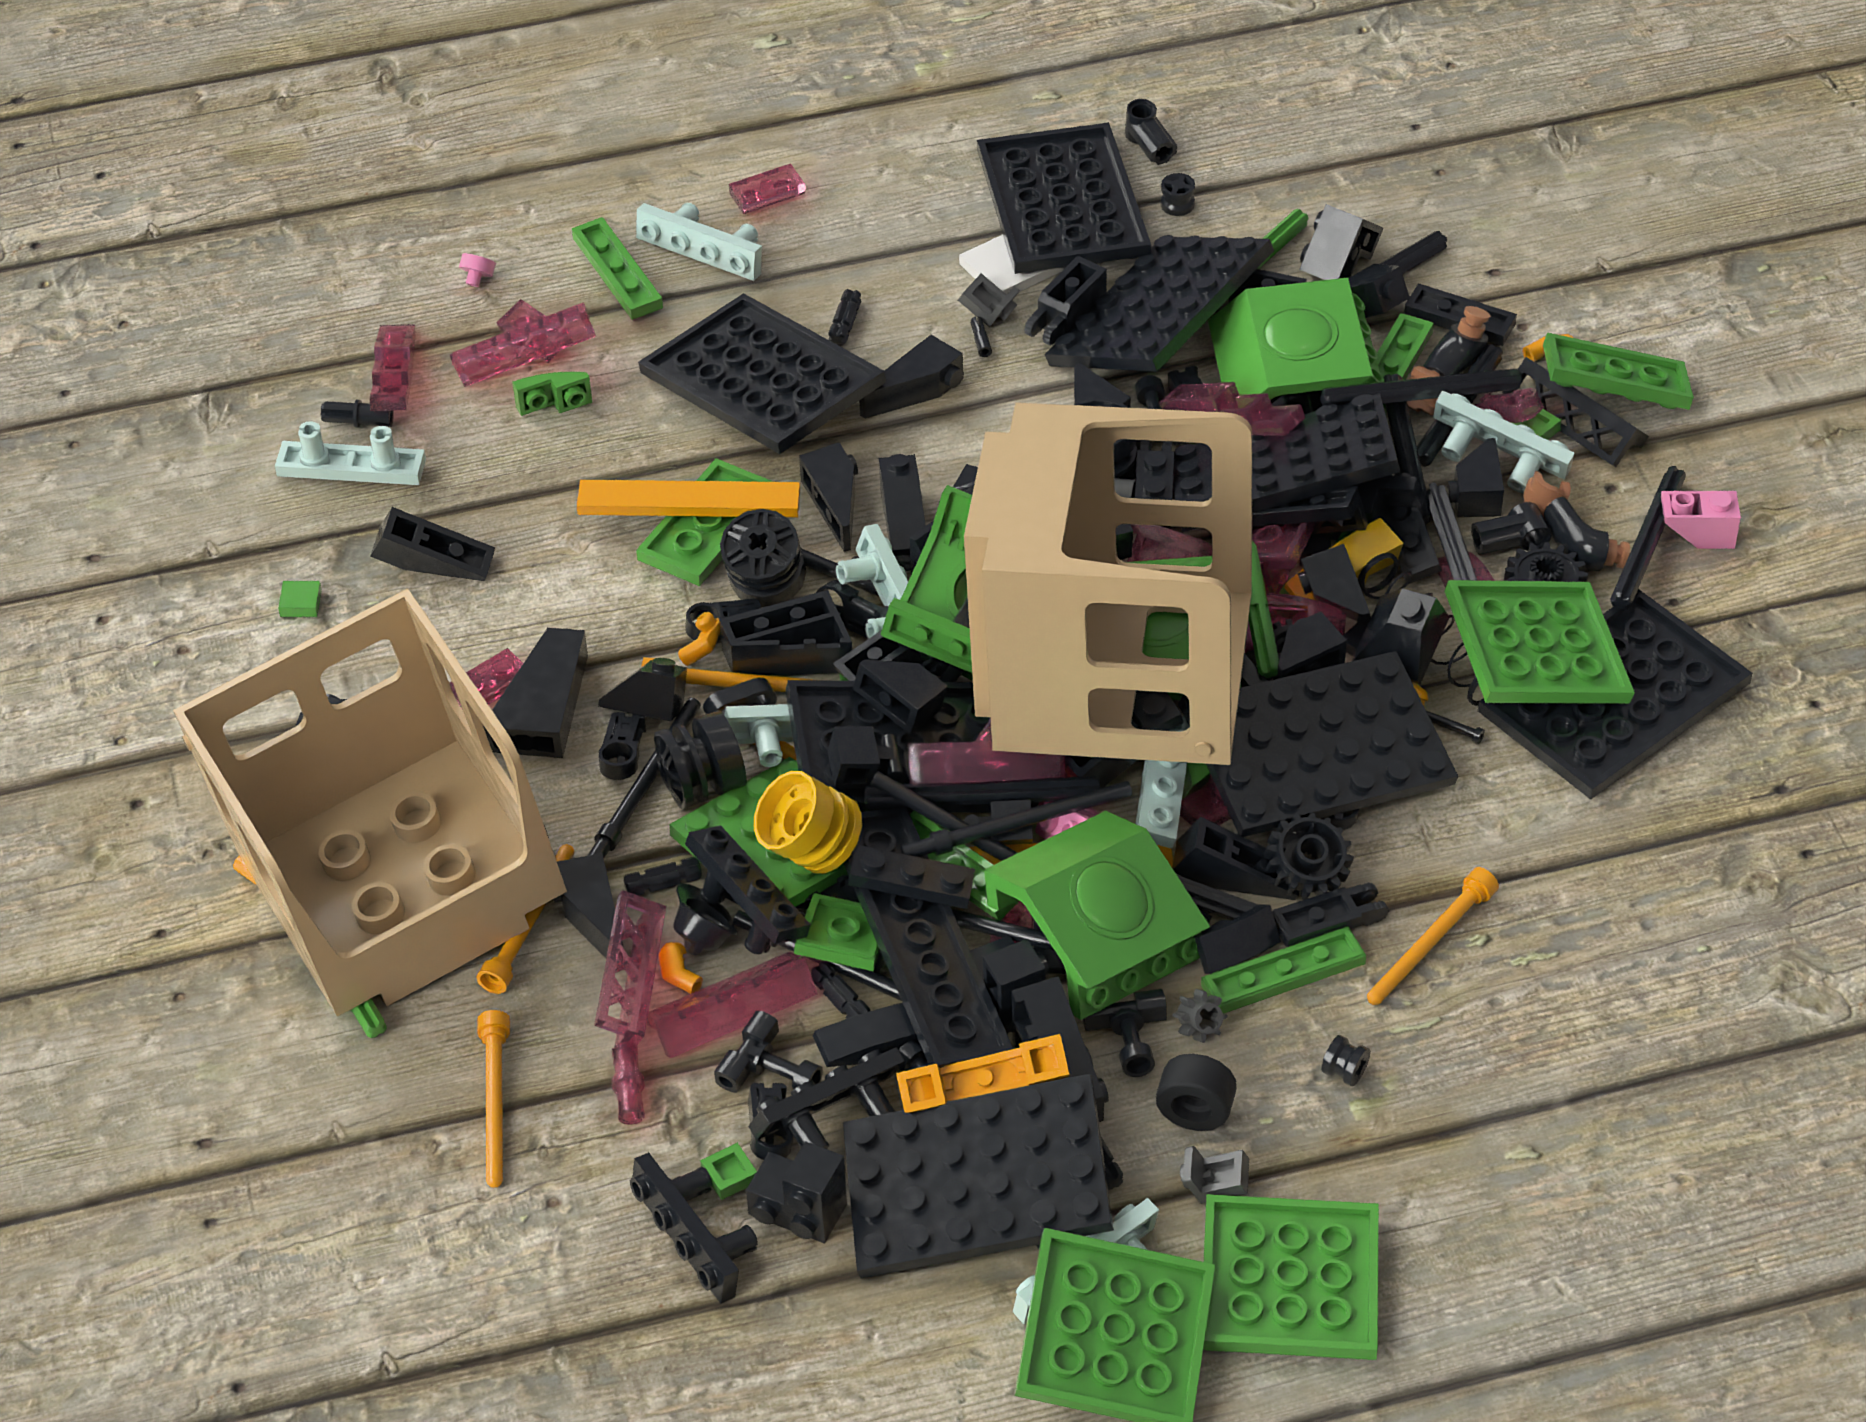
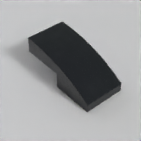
[1194,904,1281,974]

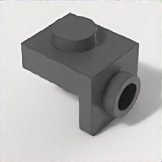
[957,273,1020,327]
[1180,1146,1250,1204]

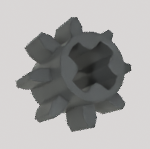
[1173,989,1228,1043]

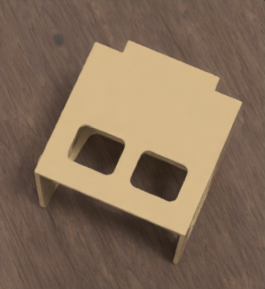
[964,402,1252,765]
[173,588,567,1017]

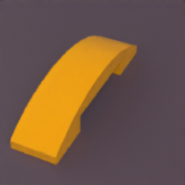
[896,1034,1070,1113]

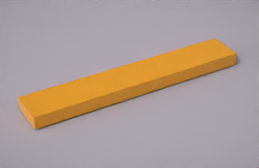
[577,480,800,518]

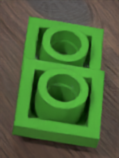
[512,372,592,416]

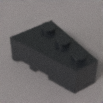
[719,590,853,676]
[1012,976,1109,1122]

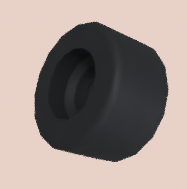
[1156,1053,1237,1131]

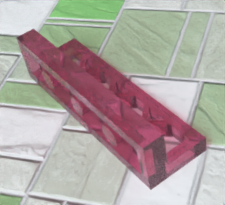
[450,302,596,387]
[594,890,667,1056]
[643,951,818,1058]

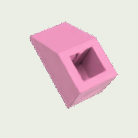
[1661,491,1741,549]

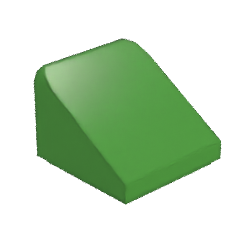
[1182,762,1213,800]

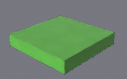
[794,893,880,971]

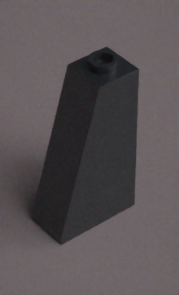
[483,627,588,758]

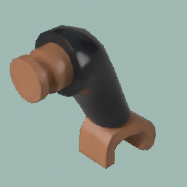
[1407,306,1490,415]
[1523,471,1630,572]

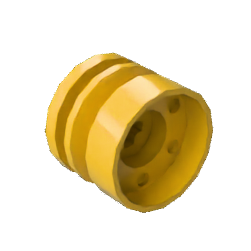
[754,771,862,874]

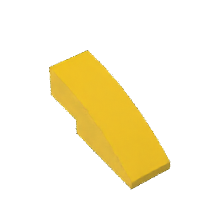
[1284,518,1403,614]

